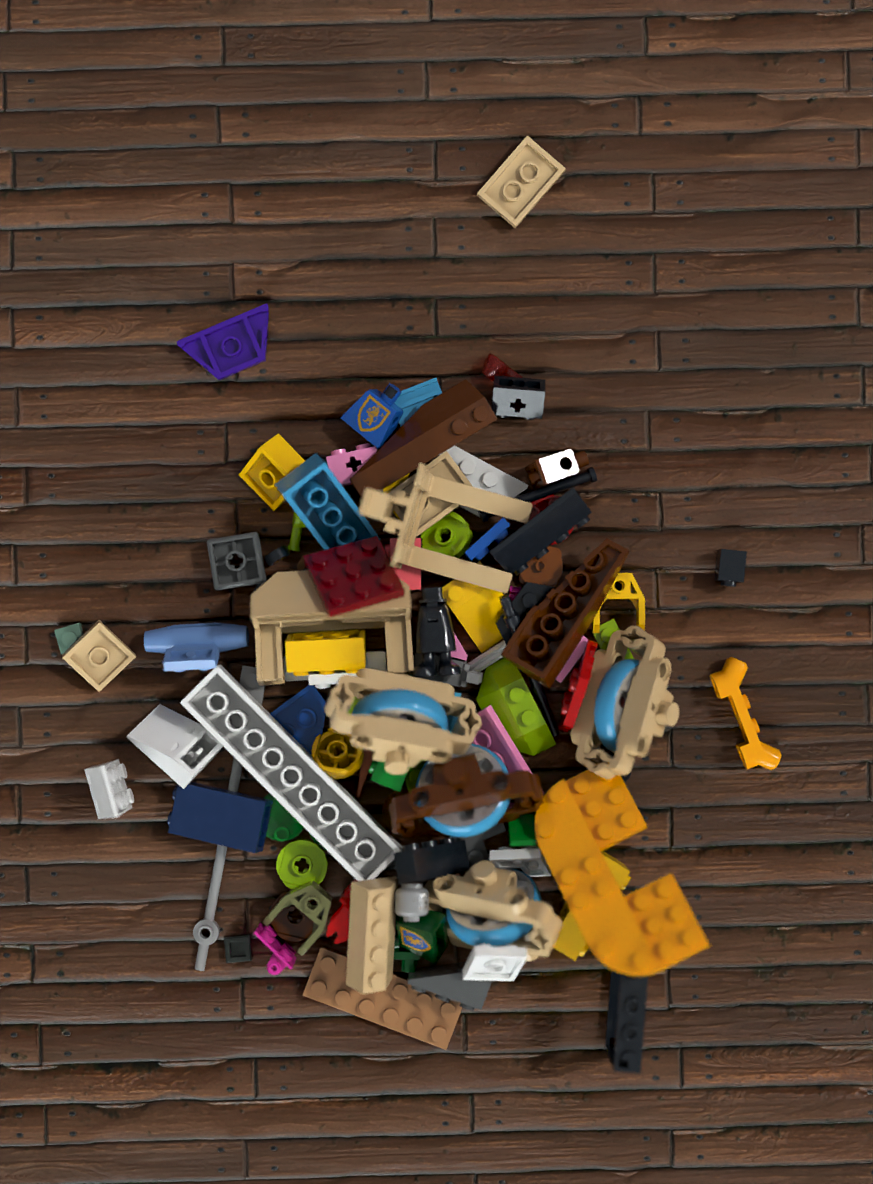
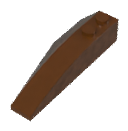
[349,379,497,500]
[501,538,629,688]

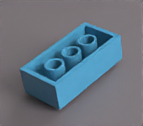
[275,453,380,550]

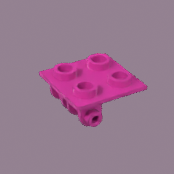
[254,922,297,975]

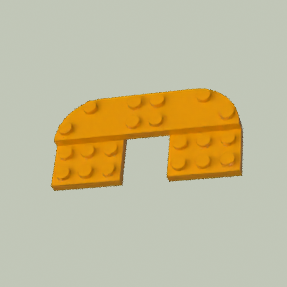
[535,764,710,977]

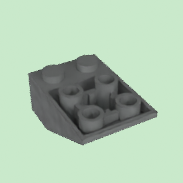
[407,961,492,1011]

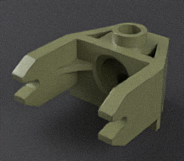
[263,880,333,956]

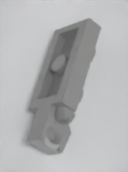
[413,651,483,687]

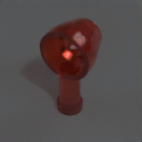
[481,353,523,381]

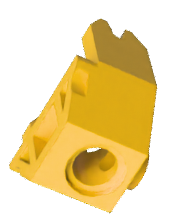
[591,573,645,633]

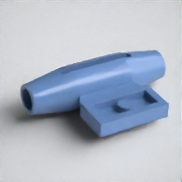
[144,622,249,672]

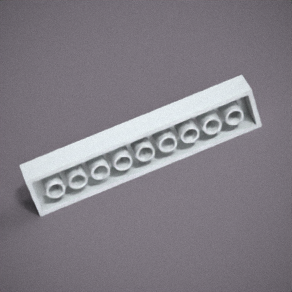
[180,665,403,881]

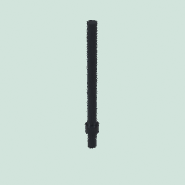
[499,594,559,737]

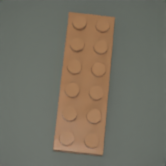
[303,945,462,1050]

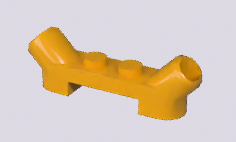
[710,657,782,770]

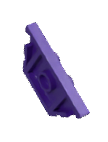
[176,303,269,380]

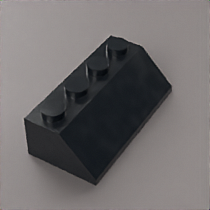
[490,487,592,576]

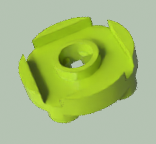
[420,512,473,558]
[276,839,328,889]

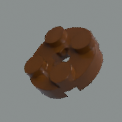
[270,889,317,942]

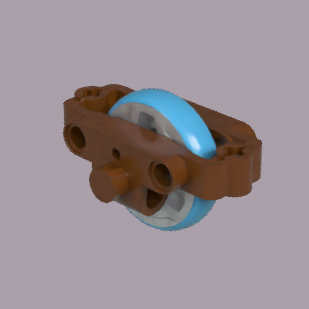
[389,744,544,837]

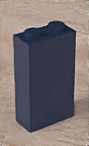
[167,782,273,853]

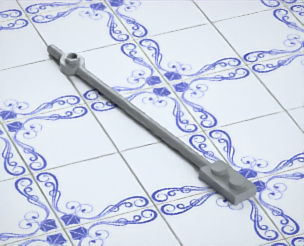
[193,665,266,971]

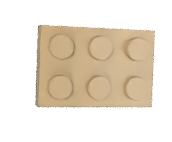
[477,136,566,229]
[388,451,473,537]

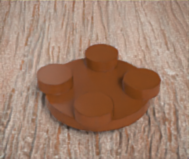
[519,546,563,587]

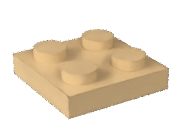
[62,620,136,692]

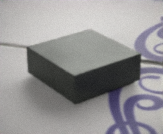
[224,934,253,963]

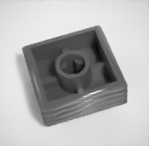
[207,532,267,591]

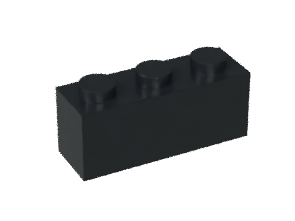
[394,837,470,884]

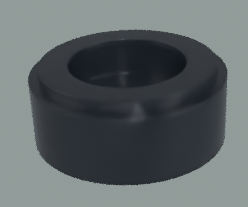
[264,545,291,567]

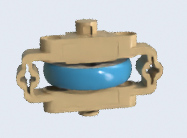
[571,626,679,779]
[325,668,482,775]
[423,861,563,961]

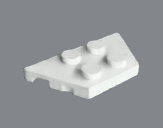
[440,446,529,518]

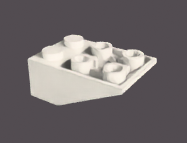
[126,704,223,789]
[84,759,134,819]

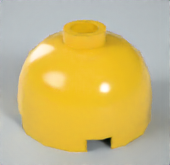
[312,727,364,779]

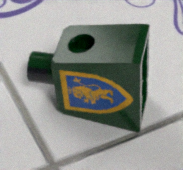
[395,910,448,964]

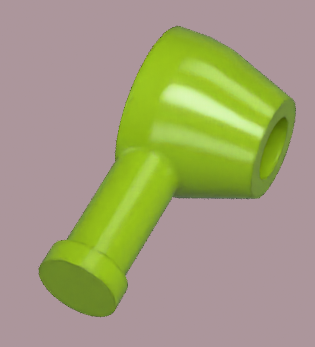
[287,511,306,551]

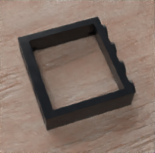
[604,970,648,1074]

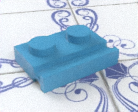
[395,378,442,427]

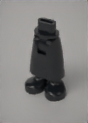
[412,587,462,677]

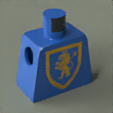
[341,383,403,448]

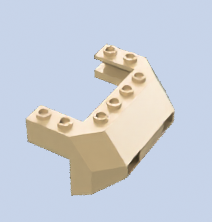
[251,570,414,686]

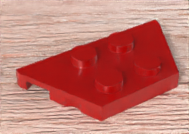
[558,640,598,732]

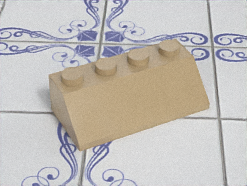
[346,876,398,994]

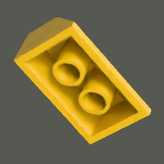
[285,629,366,676]

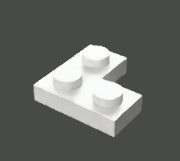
[489,846,551,877]

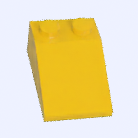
[442,561,504,653]

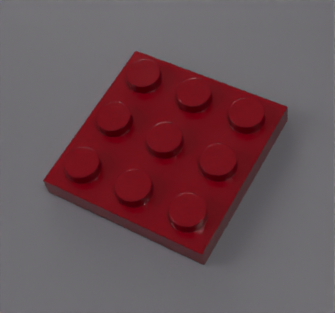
[303,536,405,618]

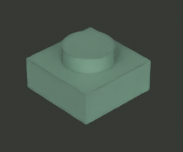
[54,623,84,655]

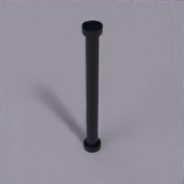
[478,467,597,522]

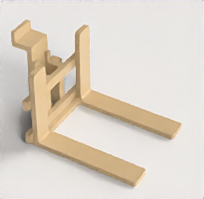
[359,463,533,593]

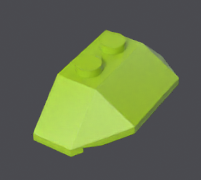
[476,657,556,756]

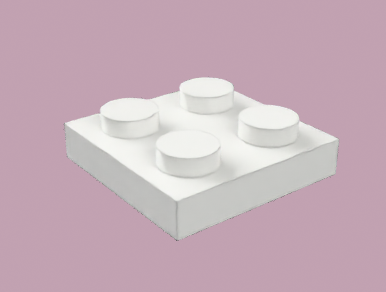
[462,944,527,981]

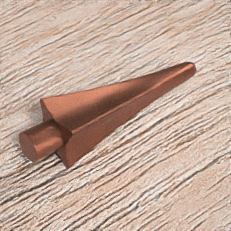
[356,749,373,798]

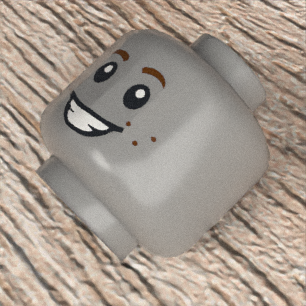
[395,883,429,922]

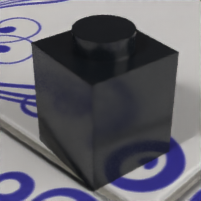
[714,549,747,587]

